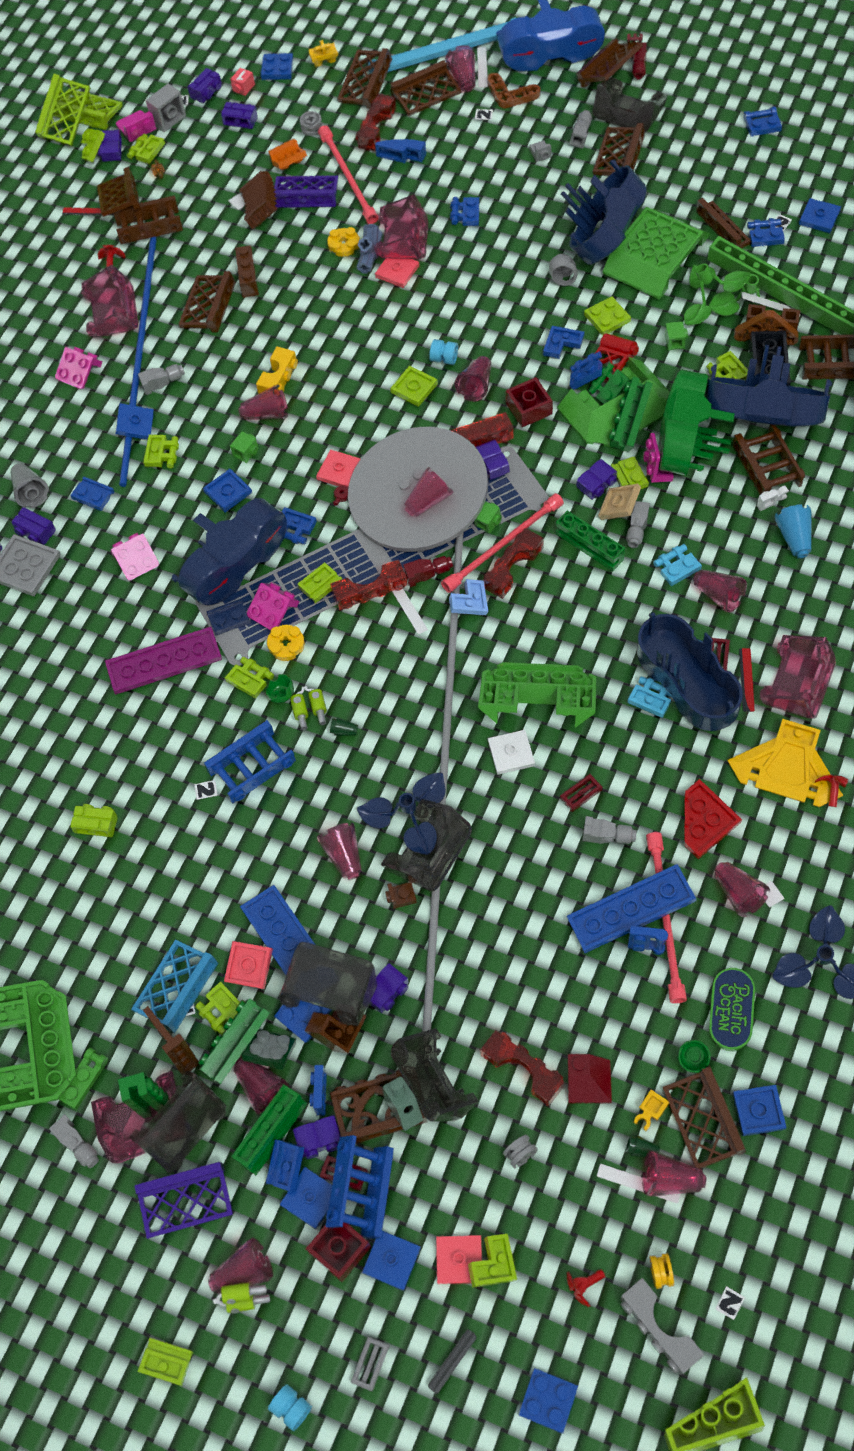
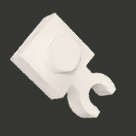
[757,486,789,511]

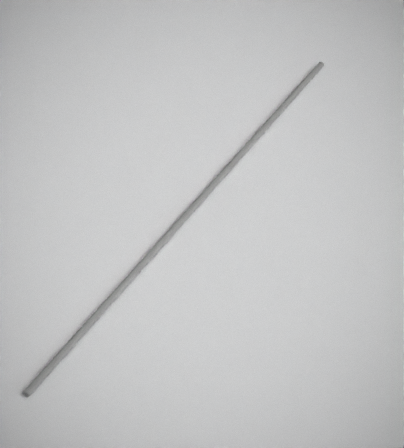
[422,532,464,1041]

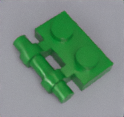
[588,362,631,404]

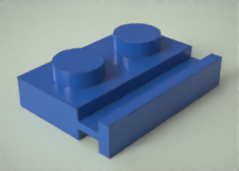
[70,477,114,511]
[310,1065,327,1116]
[266,1139,305,1192]

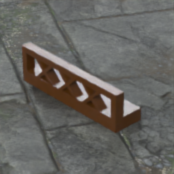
[696,198,751,248]

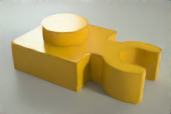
[634,1089,669,1132]

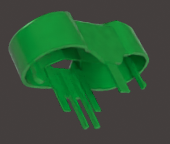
[658,369,735,476]

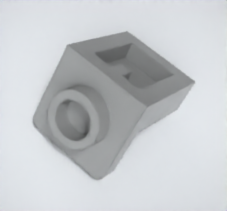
[529,140,551,162]

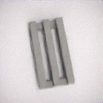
[351,1337,390,1392]

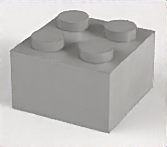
[146,84,186,132]

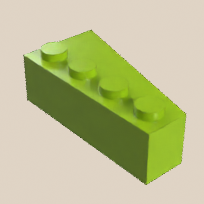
[664,1377,765,1451]

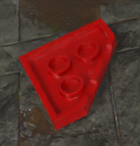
[684,779,742,859]

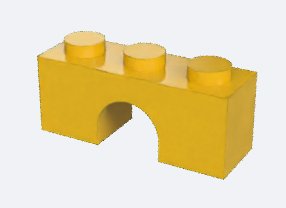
[256,346,298,400]

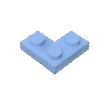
[449,579,488,615]

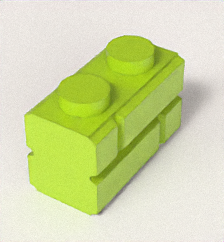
[71,804,118,837]

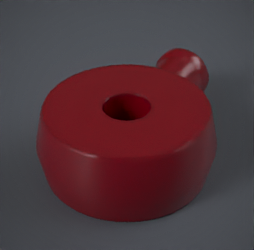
[333,486,348,506]

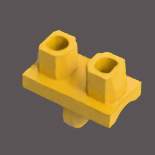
[308,40,339,67]

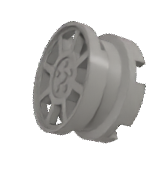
[300,111,322,136]
[503,1135,538,1169]

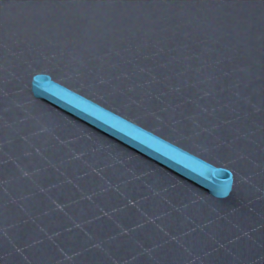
[368,18,515,74]

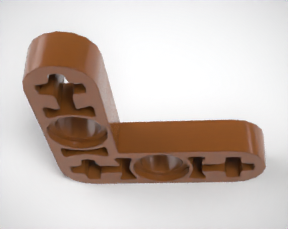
[487,73,540,108]
[734,310,799,345]

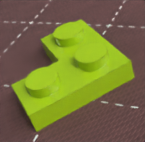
[81,128,105,162]
[468,1234,517,1288]

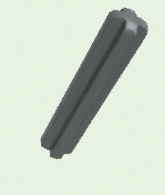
[428,1330,477,1394]

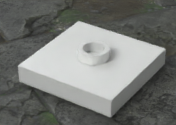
[488,730,535,775]

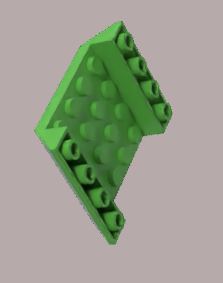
[603,207,710,300]

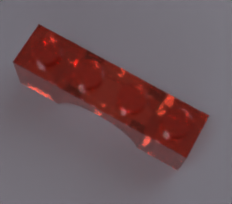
[356,93,396,152]
[483,528,544,599]
[330,559,407,610]
[480,1030,564,1107]

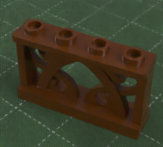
[330,1067,427,1144]

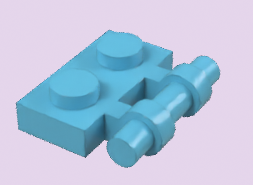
[653,544,702,586]
[628,676,673,718]

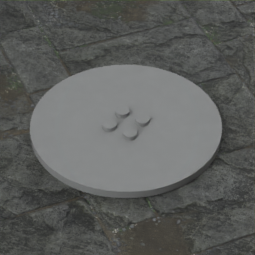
[348,427,488,552]

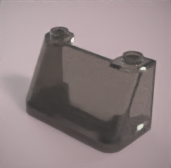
[592,77,668,132]
[381,799,472,891]
[280,942,377,1026]
[391,1028,479,1121]
[129,1070,227,1173]

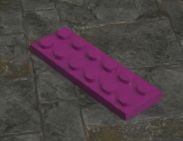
[105,627,222,695]

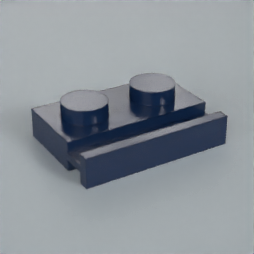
[206,599,250,636]

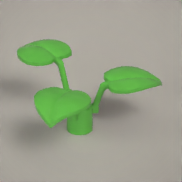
[684,263,751,325]
[709,274,782,316]

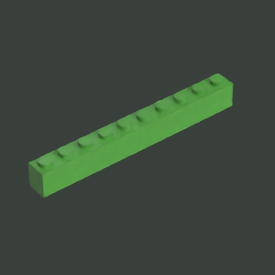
[707,236,854,335]

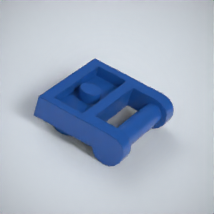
[744,106,782,136]
[628,926,668,955]

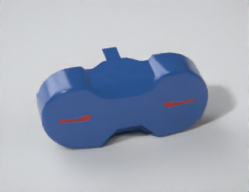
[496,0,605,71]

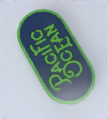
[709,968,755,1051]

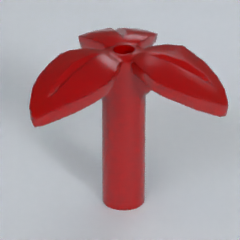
[98,244,125,273]
[815,775,848,807]
[567,1269,605,1307]

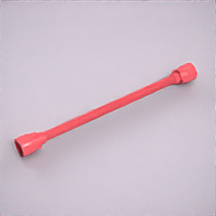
[318,125,379,224]
[441,493,564,593]
[646,832,687,1004]

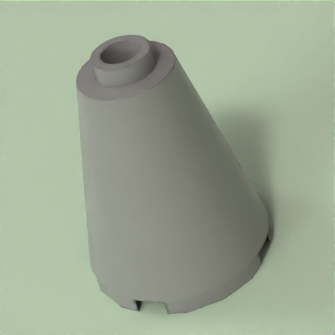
[11,463,49,508]

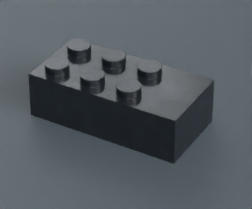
[749,331,791,386]

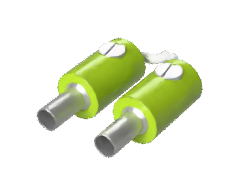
[290,686,327,730]
[213,1282,270,1314]

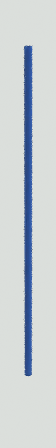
[119,237,157,487]

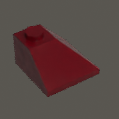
[567,1054,612,1104]

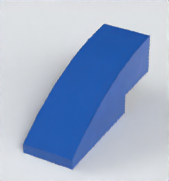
[375,139,426,163]

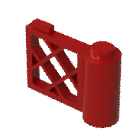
[595,333,639,382]

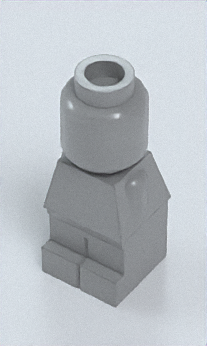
[569,110,592,149]
[138,364,185,395]
[626,501,650,548]
[582,816,637,844]
[49,1114,99,1168]

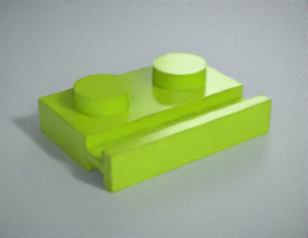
[611,456,649,490]
[298,562,343,604]
[138,1338,194,1386]

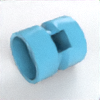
[430,339,458,365]
[268,1384,312,1431]

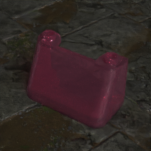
[375,194,428,260]
[81,264,138,338]
[760,635,836,719]
[91,1071,191,1163]

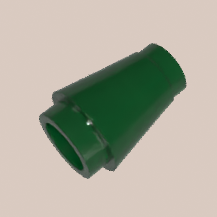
[330,717,358,736]
[626,1134,660,1159]

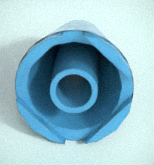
[774,505,812,558]

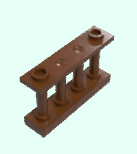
[114,195,183,244]
[799,335,854,380]
[732,424,805,495]

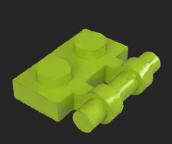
[127,134,165,164]
[706,351,748,380]
[143,435,179,468]
[225,657,274,699]
[195,982,240,1036]

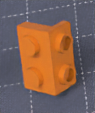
[268,138,307,170]

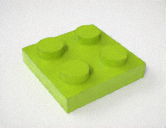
[584,296,631,336]
[390,365,438,407]

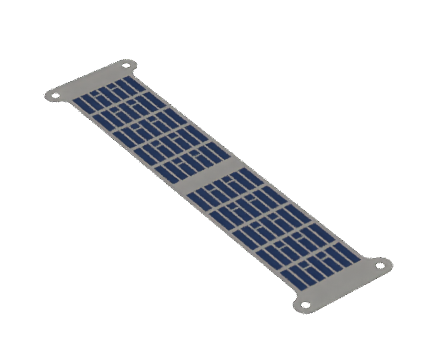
[195,446,549,666]

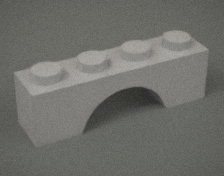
[620,1278,704,1376]

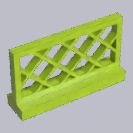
[35,74,91,146]
[54,89,122,130]

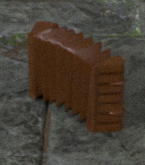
[239,171,277,229]

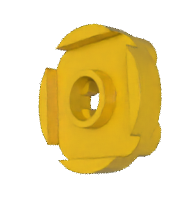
[327,227,360,257]
[267,625,305,661]

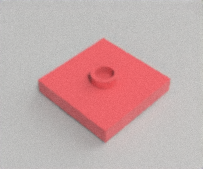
[375,252,419,288]
[316,449,360,488]
[224,941,273,989]
[436,1235,482,1285]

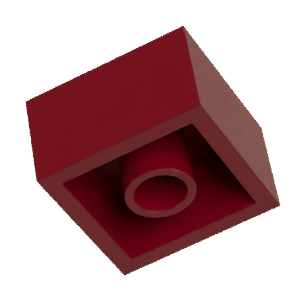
[506,377,553,427]
[306,1223,371,1283]

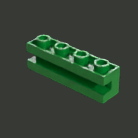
[608,376,653,453]
[556,510,625,572]
[198,998,270,1084]
[118,1072,170,1119]
[231,1084,307,1176]

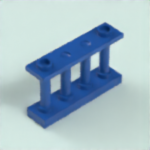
[204,720,296,804]
[326,1135,394,1239]

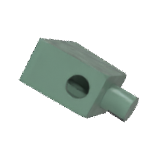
[382,1077,423,1131]

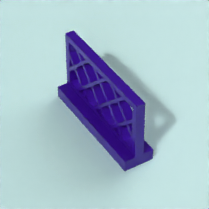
[274,175,339,208]
[134,1162,233,1239]

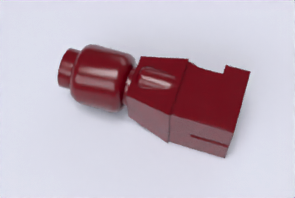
[631,42,647,80]
[403,556,453,587]

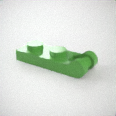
[58,1048,108,1110]

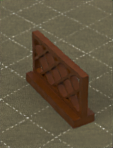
[576,39,643,87]
[337,48,393,109]
[391,60,462,117]
[593,123,645,175]
[97,166,141,217]
[178,271,236,332]
[143,1006,199,1077]
[663,1067,746,1170]

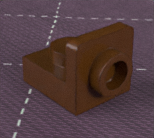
[385,882,417,909]

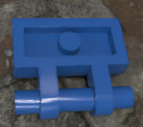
[450,197,479,226]
[747,218,785,247]
[570,352,603,390]
[282,507,317,545]

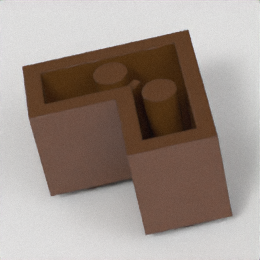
[305,1004,366,1054]

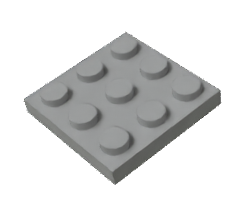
[0,534,61,596]

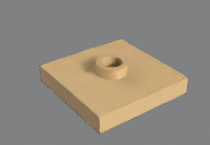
[598,484,641,520]

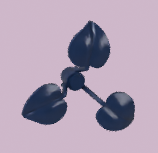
[357,772,446,855]
[772,905,854,999]

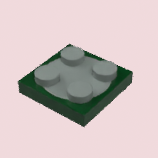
[242,1030,296,1070]

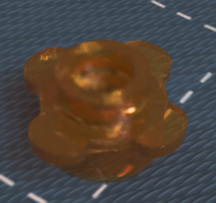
[151,159,165,179]

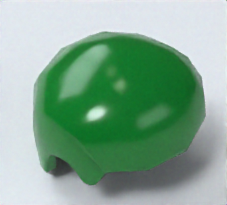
[266,674,294,704]
[677,1040,711,1073]

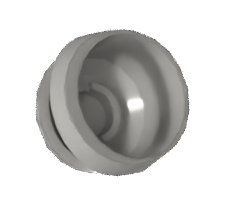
[549,254,578,286]

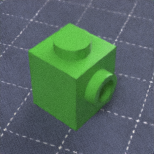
[665,321,688,350]
[230,431,259,463]
[474,501,502,533]

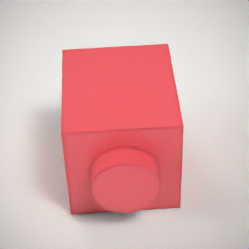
[230,68,255,96]

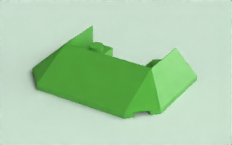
[557,357,670,447]
[478,662,596,728]
[0,980,76,1111]

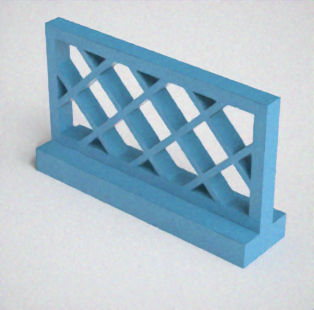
[131,940,218,1034]

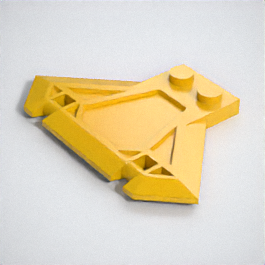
[727,719,843,807]

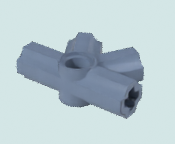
[357,224,383,274]

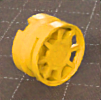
[649,1253,674,1289]

